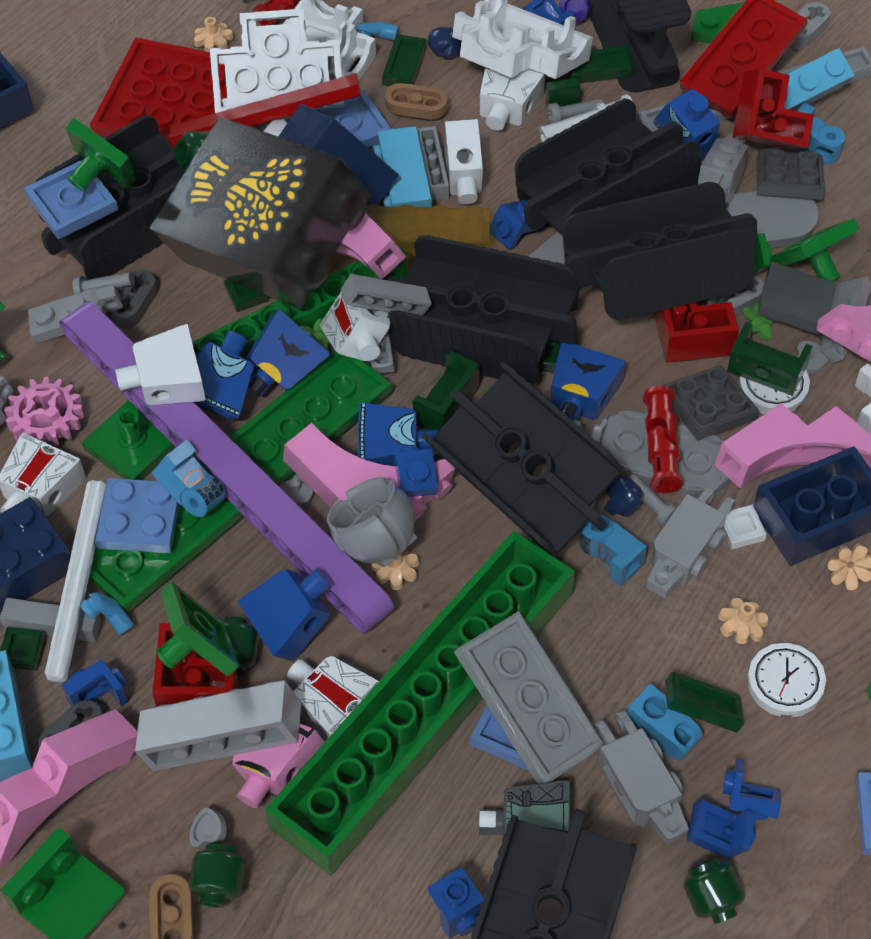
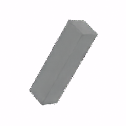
[417,126,449,202]
[341,274,432,316]
[0,598,102,642]

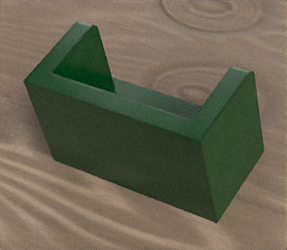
[727,321,813,396]
[412,350,480,431]

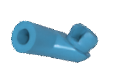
[355,21,400,41]
[80,592,134,635]

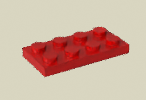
[680,0,807,119]

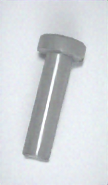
[547,99,604,124]
[73,272,135,294]
[628,473,677,528]

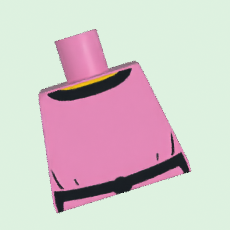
[232,724,324,809]

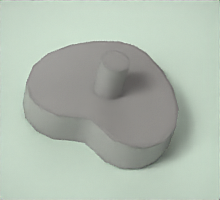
[796,341,828,374]
[279,474,314,507]
[189,808,227,849]

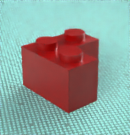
[732,68,814,150]
[653,302,739,362]
[152,623,239,707]

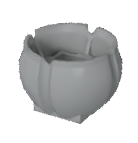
[327,477,417,567]

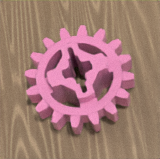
[4,377,84,447]

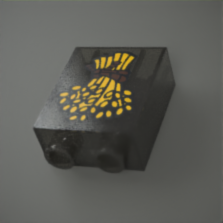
[149,117,371,309]

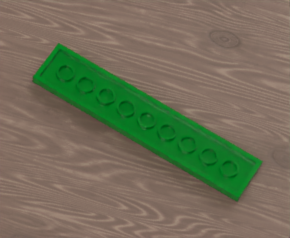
[88,351,392,614]

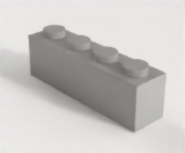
[135,680,301,771]

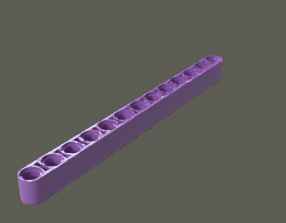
[59,301,394,634]

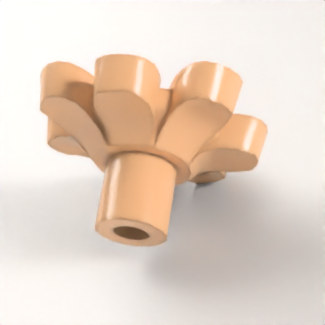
[194,17,234,52]
[827,543,871,590]
[371,548,420,590]
[718,598,768,644]

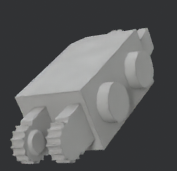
[698,133,749,206]
[646,486,736,598]
[593,710,689,845]

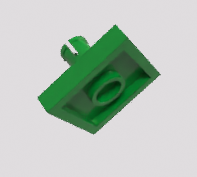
[65,117,136,192]
[770,218,860,281]
[82,400,176,480]
[156,581,239,676]

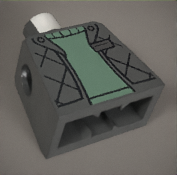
[479,780,570,836]

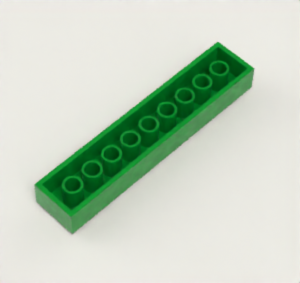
[265,530,575,876]

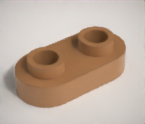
[385,83,447,120]
[149,874,194,939]

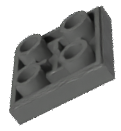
[756,148,825,200]
[757,261,836,336]
[662,365,759,441]

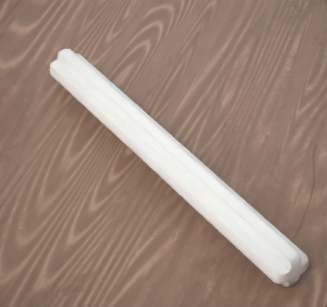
[45,480,106,683]

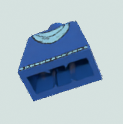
[653,89,720,161]
[194,331,254,422]
[358,403,438,466]

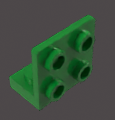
[0,827,125,939]

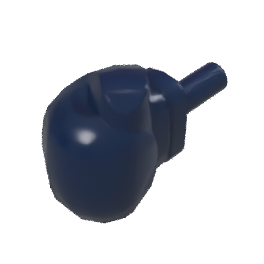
[427,27,462,60]
[604,476,644,517]

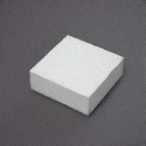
[723,504,767,549]

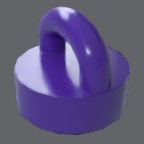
[559,0,593,23]

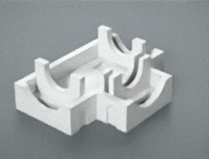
[283,0,376,81]
[452,0,593,79]
[210,9,344,113]

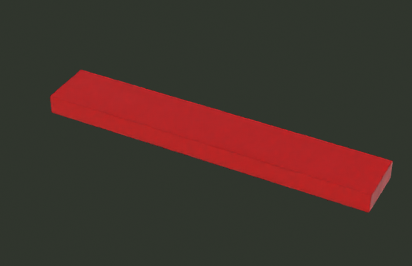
[169,73,361,148]

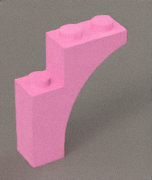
[255,195,406,279]
[817,304,871,362]
[714,403,871,488]
[283,423,455,521]
[0,709,137,867]

